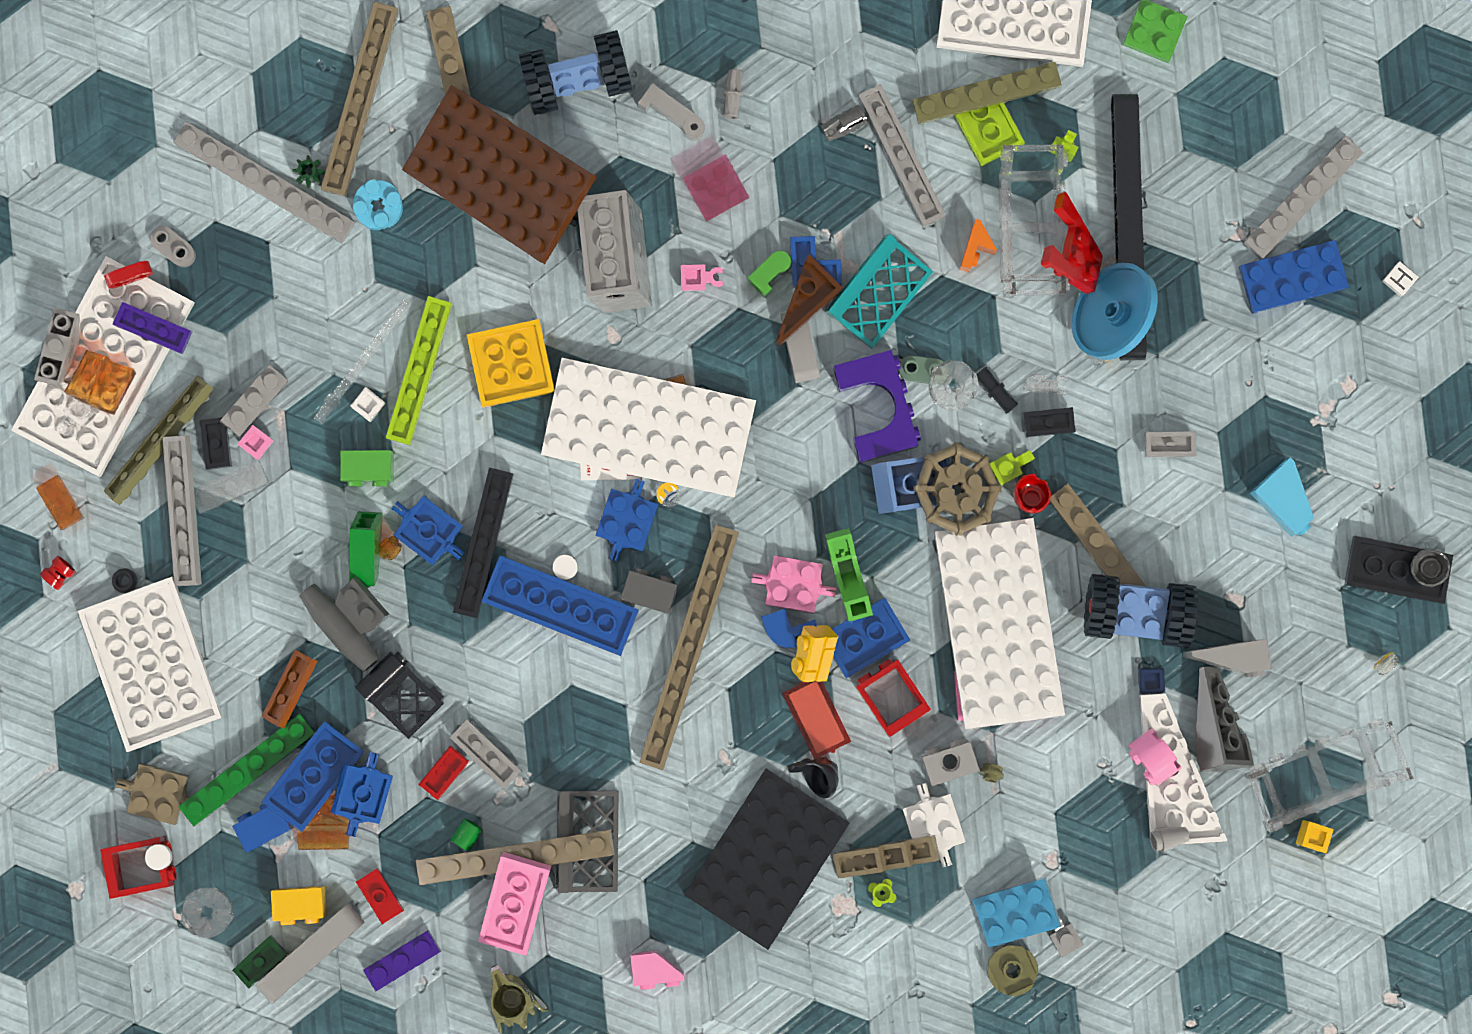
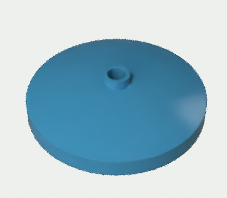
[1072,263,1158,360]

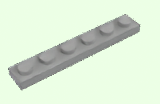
[858,84,946,228]
[1243,136,1364,260]
[163,435,202,586]

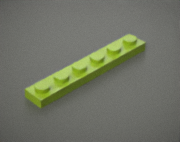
[386,296,453,446]

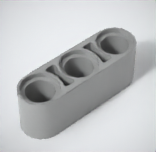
[780,313,820,383]

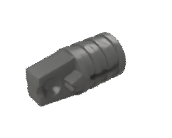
[821,104,868,141]

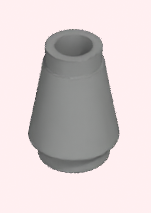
[1149,827,1189,853]

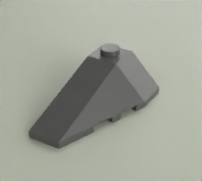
[1195,667,1254,772]

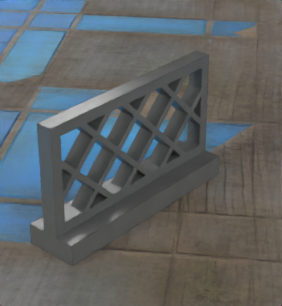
[556,790,619,893]

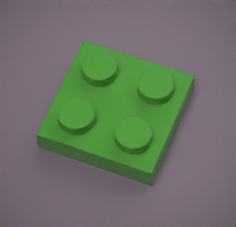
[1123,0,1188,63]

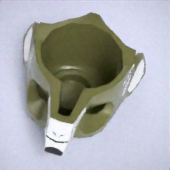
[490,964,549,1034]

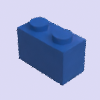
[232,804,295,853]

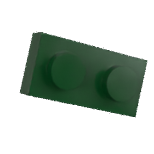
[232,935,288,989]

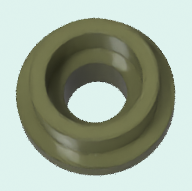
[979,763,1004,783]

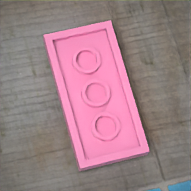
[478,852,551,956]

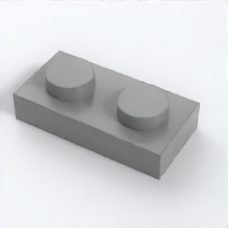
[1145,431,1196,457]

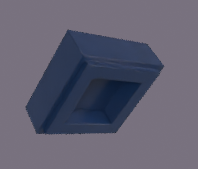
[1138,668,1165,694]

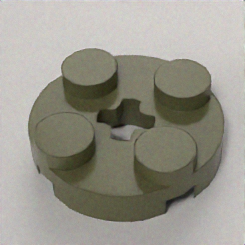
[987,944,1038,996]

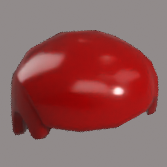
[1013,473,1051,514]

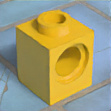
[1295,820,1334,853]

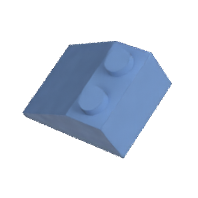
[871,457,956,514]

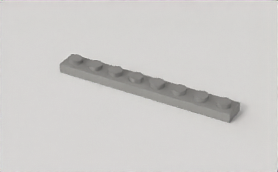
[173,122,355,244]

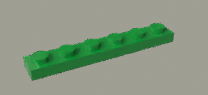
[178,714,315,827]

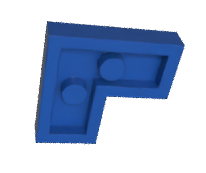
[790,236,842,288]

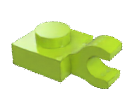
[1049,130,1079,162]
[990,450,1035,486]

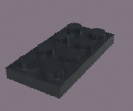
[1344,536,1453,604]

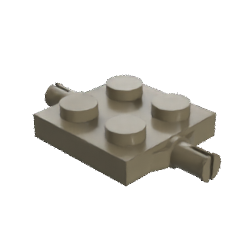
[116,763,190,825]

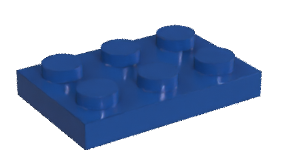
[832,598,910,679]

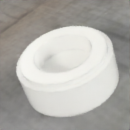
[553,555,578,580]
[145,844,172,870]

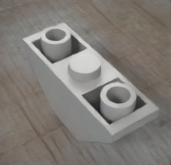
[34,308,80,387]

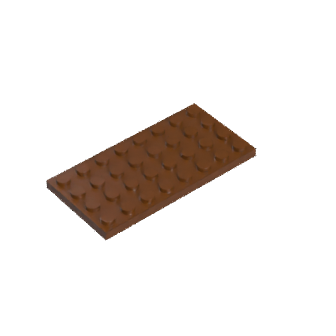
[402,85,597,264]

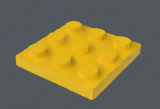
[467,319,555,408]

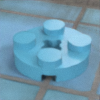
[353,180,403,230]

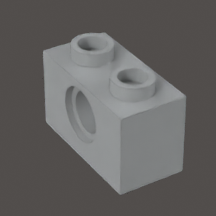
[921,738,980,786]

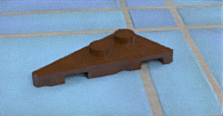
[776,255,843,346]

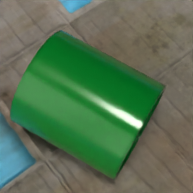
[450,818,483,851]

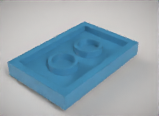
[973,877,1061,948]

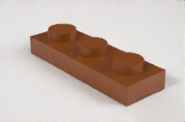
[261,650,318,728]

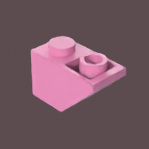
[631,950,685,990]

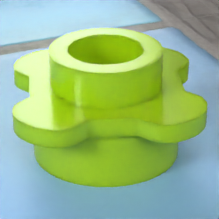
[868,879,896,907]

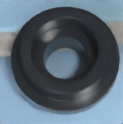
[112,568,138,593]

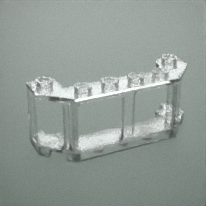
[999,145,1070,298]
[1244,718,1414,832]

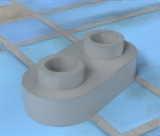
[150,226,196,267]

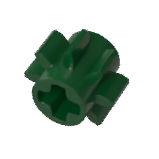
[292,155,325,188]

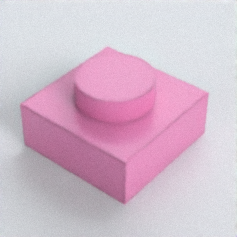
[238,425,274,460]

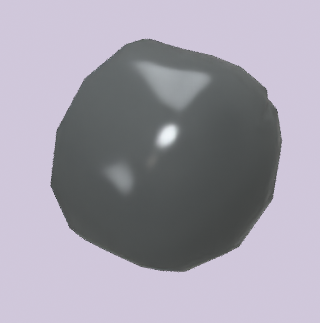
[1411,548,1450,587]

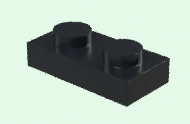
[1022,407,1076,438]
[200,417,232,470]

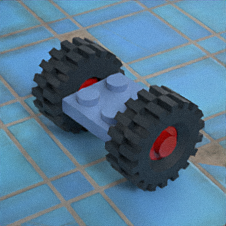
[519,30,633,116]
[1084,574,1198,648]

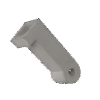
[638,83,705,141]

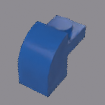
[761,609,817,648]

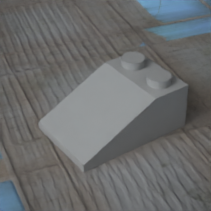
[1183,639,1272,677]

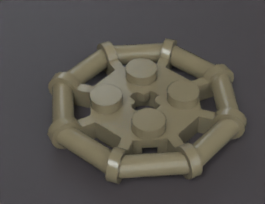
[913,442,1002,536]

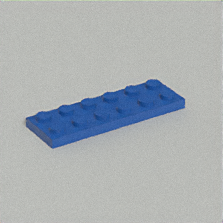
[481,556,639,656]

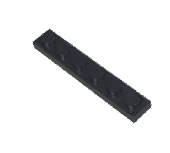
[453,467,514,618]

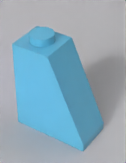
[1250,457,1314,536]

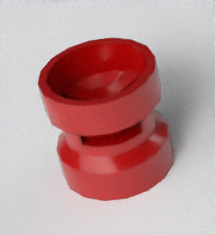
[40,555,76,590]

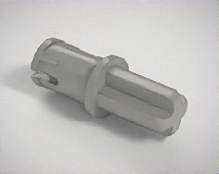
[723,69,743,119]

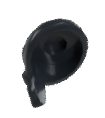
[787,757,839,799]

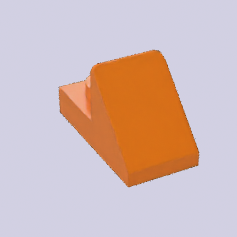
[959,219,997,273]

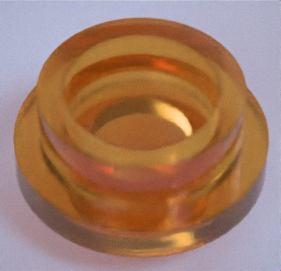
[379,536,402,560]

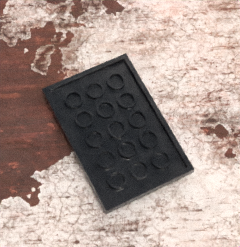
[684,768,850,950]

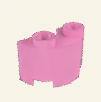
[1127,728,1182,786]

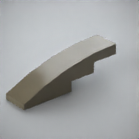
[833,835,940,879]

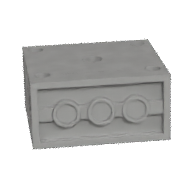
[578,190,652,313]

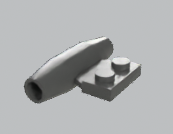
[299,577,389,672]

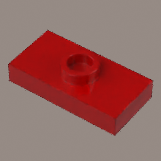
[418,745,470,800]
[356,868,404,924]

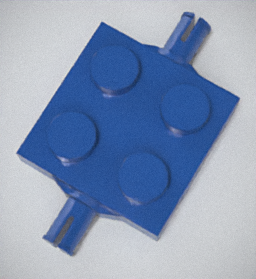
[595,478,658,562]
[392,496,465,566]
[331,751,393,837]

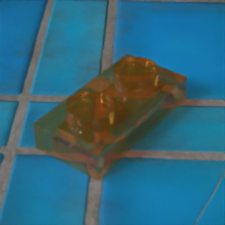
[36,475,84,530]

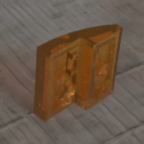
[64,350,136,415]
[297,795,350,850]

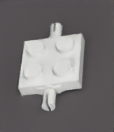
[903,783,966,867]

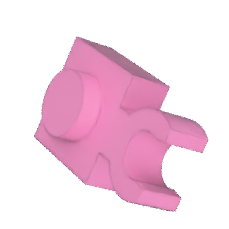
[681,264,723,291]

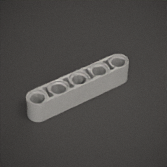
[255,903,365,1004]

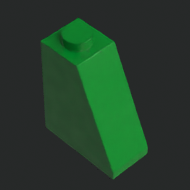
[349,511,383,588]

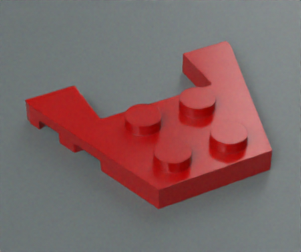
[1041,192,1103,294]

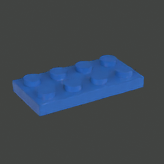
[1239,240,1349,314]
[261,721,364,833]

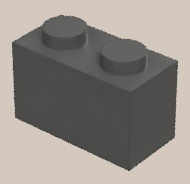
[621,568,678,614]

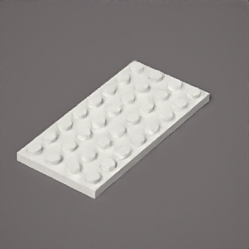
[11,256,195,477]
[541,358,756,497]
[934,518,1065,730]

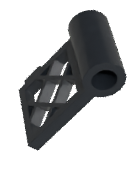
[355,651,444,739]

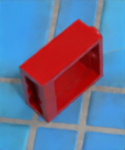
[855,658,931,738]
[100,836,177,899]

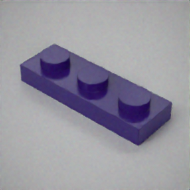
[112,302,193,355]
[363,930,441,992]

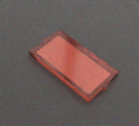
[782,680,851,759]

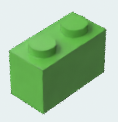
[340,450,394,487]

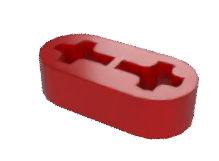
[104,261,153,289]

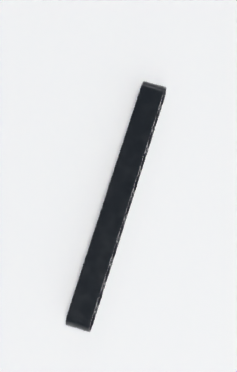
[1111,94,1147,361]

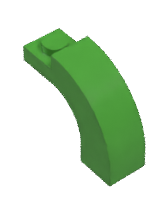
[825,528,873,622]

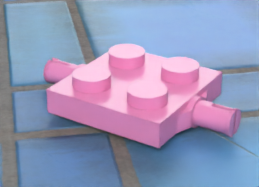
[751,556,836,614]

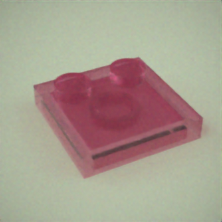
[682,154,750,222]

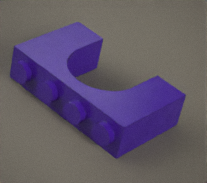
[833,350,921,463]

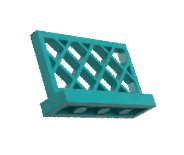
[825,234,933,349]

